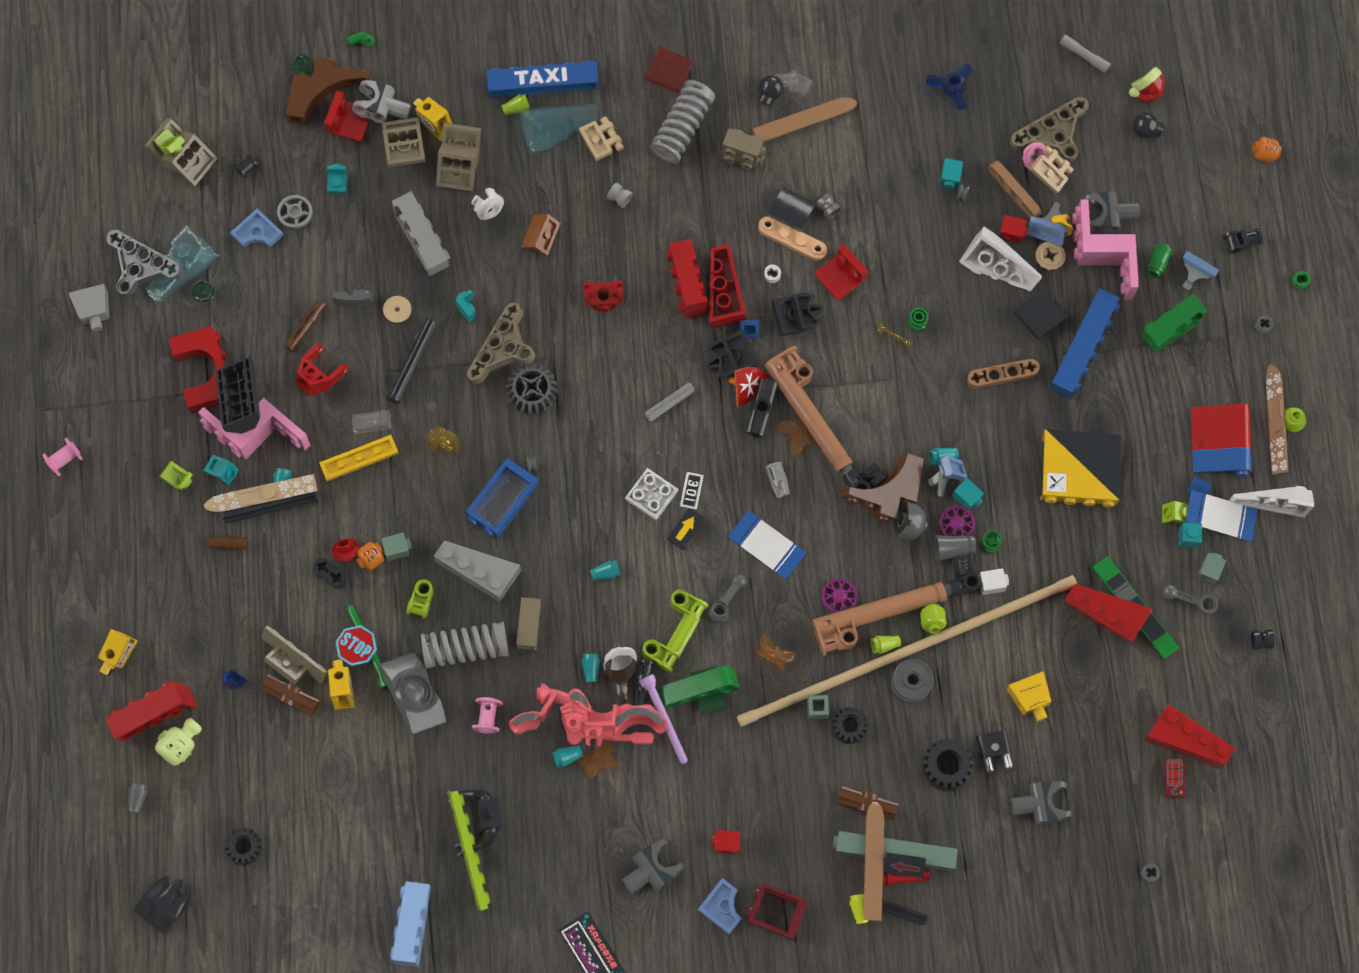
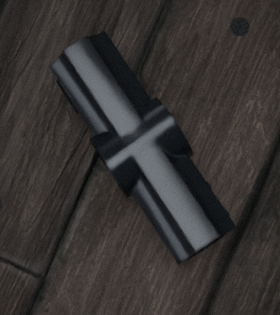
[747,379,778,438]

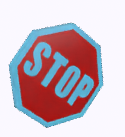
[336,625,377,666]

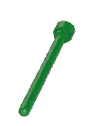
[347,605,389,691]

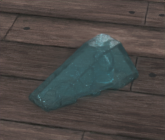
[520,104,598,153]
[146,225,219,304]

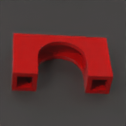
[168,326,228,413]

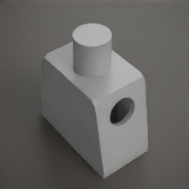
[69,284,109,332]

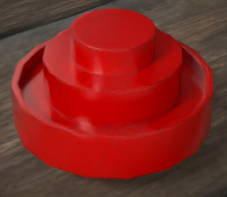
[331,539,360,562]

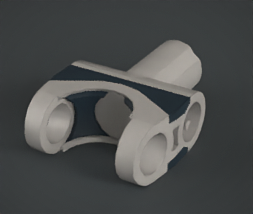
[352,80,411,123]

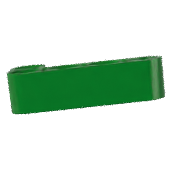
[658,666,740,708]

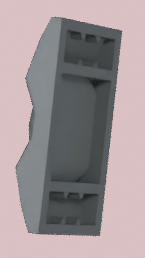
[379,653,446,736]

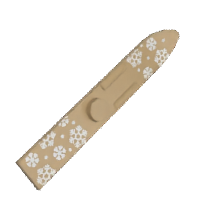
[204,474,318,512]

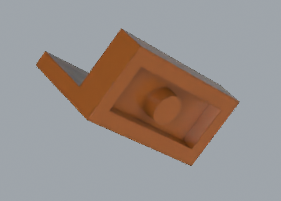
[521,214,561,256]

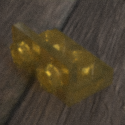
[427,425,461,452]

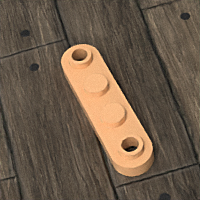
[758,217,827,261]

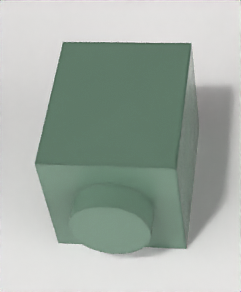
[381,532,412,561]
[1196,553,1226,585]
[807,695,829,720]

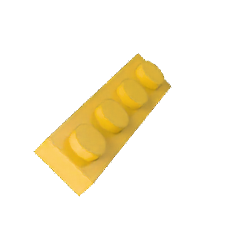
[319,435,399,481]

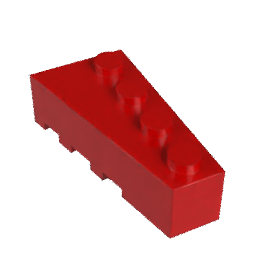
[666,239,708,319]
[709,244,748,329]
[1064,584,1152,644]
[105,681,198,741]
[1143,704,1236,769]

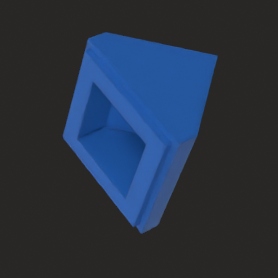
[739,320,759,338]
[1186,476,1212,495]

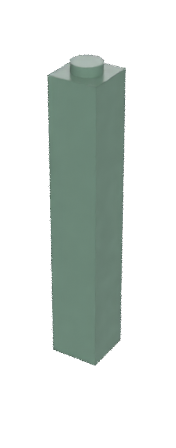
[832,831,958,872]

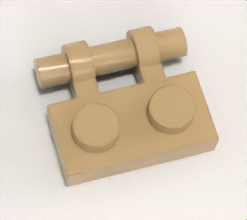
[579,117,624,161]
[1030,145,1073,193]

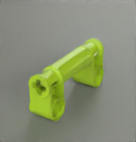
[642,590,709,673]

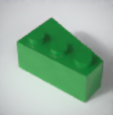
[1141,293,1207,353]

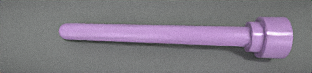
[639,674,687,764]

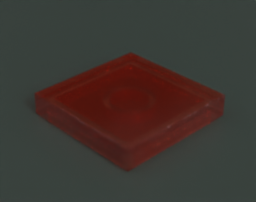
[645,47,693,93]

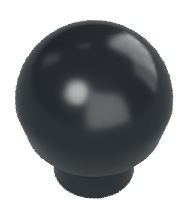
[758,75,784,106]
[1133,113,1164,138]

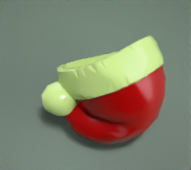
[1129,67,1165,102]

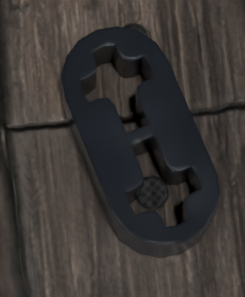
[313,558,346,589]

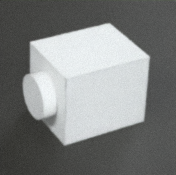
[979,568,1009,595]

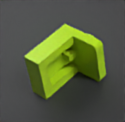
[154,129,185,155]
[159,461,193,490]
[1162,501,1189,524]

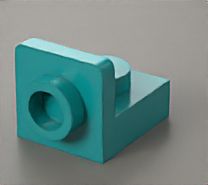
[327,164,347,194]
[455,290,476,323]
[203,455,239,485]

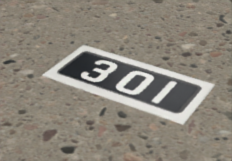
[680,472,704,509]

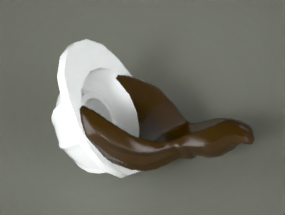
[603,646,637,703]

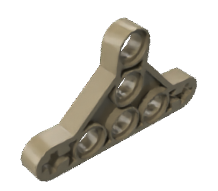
[1010,97,1089,162]
[467,302,535,384]

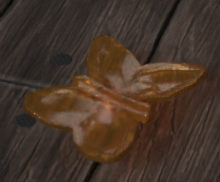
[777,416,816,456]
[755,635,796,670]
[576,740,618,780]

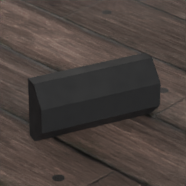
[215,356,260,434]

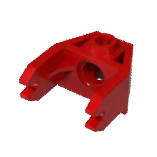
[584,280,623,312]
[295,343,348,397]

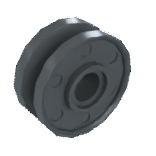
[891,659,934,703]

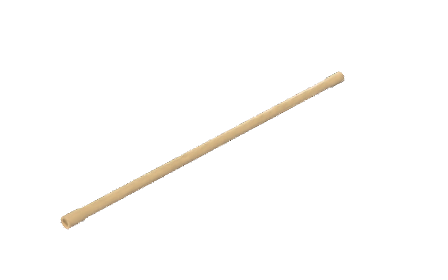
[737,575,1077,727]

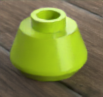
[1284,407,1306,432]

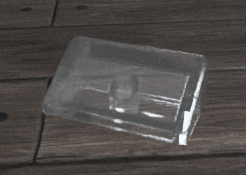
[352,410,392,434]

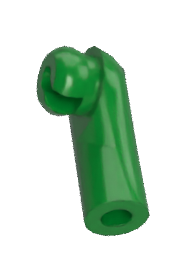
[347,32,374,47]

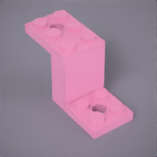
[1072,200,1139,300]
[198,398,310,460]

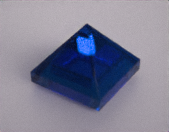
[221,669,247,689]

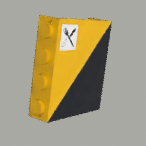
[1040,429,1121,508]

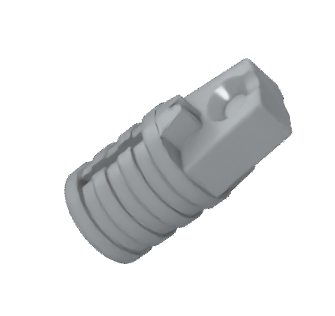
[765,462,790,498]

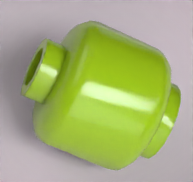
[920,604,947,634]

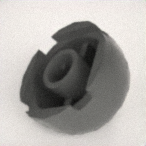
[892,501,928,540]

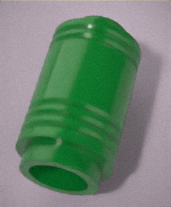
[1145,243,1172,278]

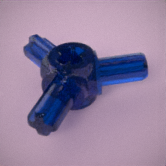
[926,64,973,110]

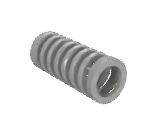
[650,80,715,164]
[421,621,509,669]

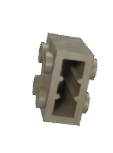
[721,128,766,171]

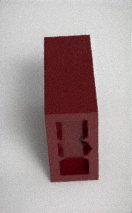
[746,884,808,941]

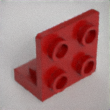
[324,91,370,142]
[815,244,868,301]

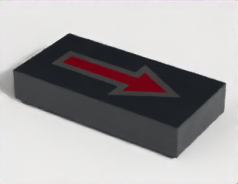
[883,852,926,878]

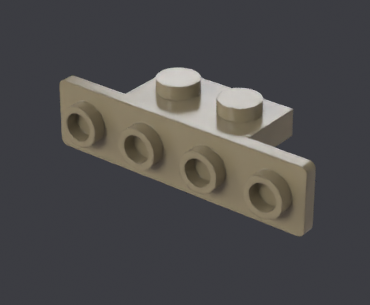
[261,626,327,684]

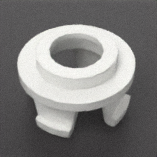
[472,188,504,220]

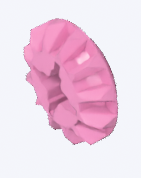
[1022,142,1047,171]

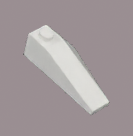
[959,227,1042,291]
[1229,486,1314,517]

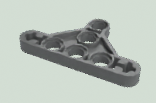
[107,230,183,297]

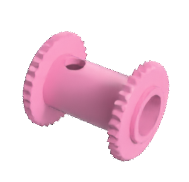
[43,438,82,476]
[472,697,503,734]

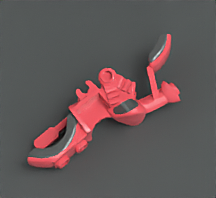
[509,683,668,746]

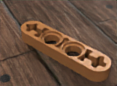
[988,161,1042,219]
[967,359,1040,389]

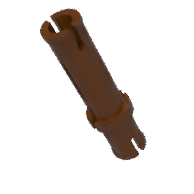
[284,300,327,352]

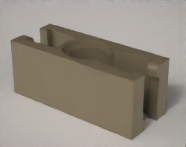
[516,597,541,651]

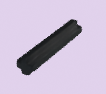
[882,900,927,925]

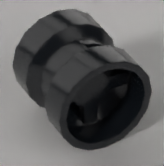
[861,463,888,489]
[1250,629,1275,650]

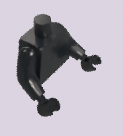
[447,789,501,857]

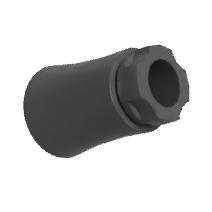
[933,535,976,562]

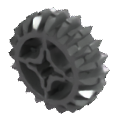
[506,364,558,414]

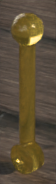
[877,323,912,346]

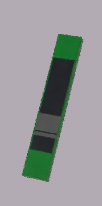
[1092,556,1179,660]

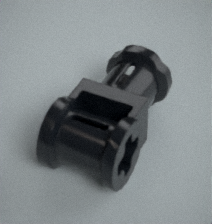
[1222,228,1263,254]

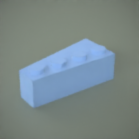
[390,881,431,967]

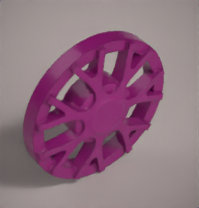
[939,506,975,537]
[821,578,858,613]

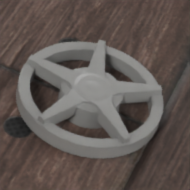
[277,195,313,229]

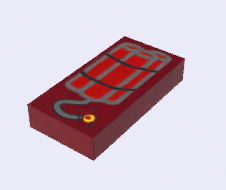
[1164,757,1186,798]

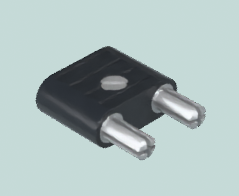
[976,730,1012,772]

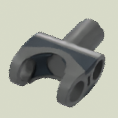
[1082,192,1140,233]
[1010,781,1072,825]
[622,839,684,894]

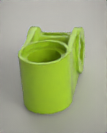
[406,579,434,619]

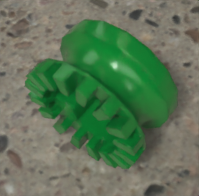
[1292,271,1311,290]

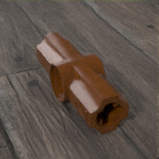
[260,674,320,716]
[837,786,899,821]

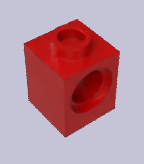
[999,215,1029,244]
[711,830,740,855]

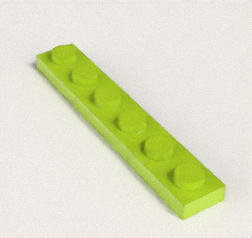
[448,791,490,911]

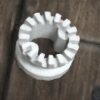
[764,265,781,283]

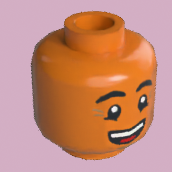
[1252,137,1281,163]
[355,542,385,570]

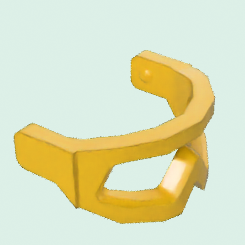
[1051,214,1074,236]

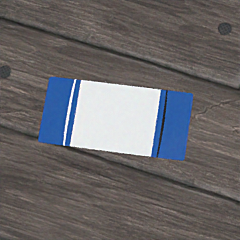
[1186,490,1258,542]
[728,511,806,579]

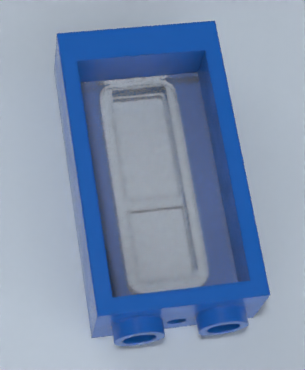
[466,458,539,538]

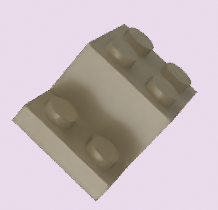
[382,117,425,167]
[145,118,218,186]
[436,123,481,191]

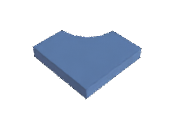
[230,209,284,247]
[698,878,742,935]

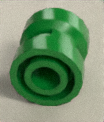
[908,308,928,332]
[981,530,1002,554]

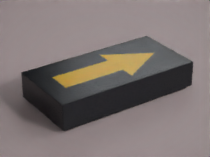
[667,508,705,550]

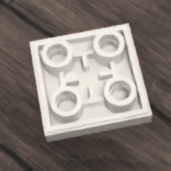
[625,468,678,521]

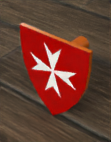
[729,367,770,407]

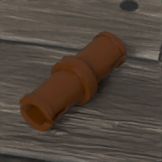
[208,535,249,551]

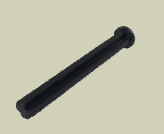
[386,318,436,404]
[222,491,319,524]

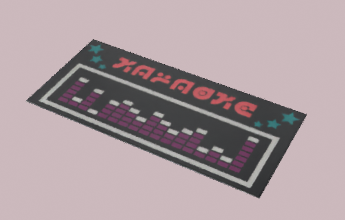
[558,911,626,973]

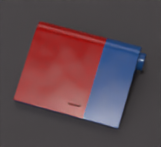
[1191,404,1252,477]

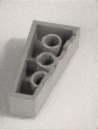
[392,191,450,276]
[434,540,521,602]

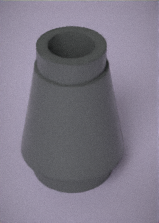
[128,783,148,813]

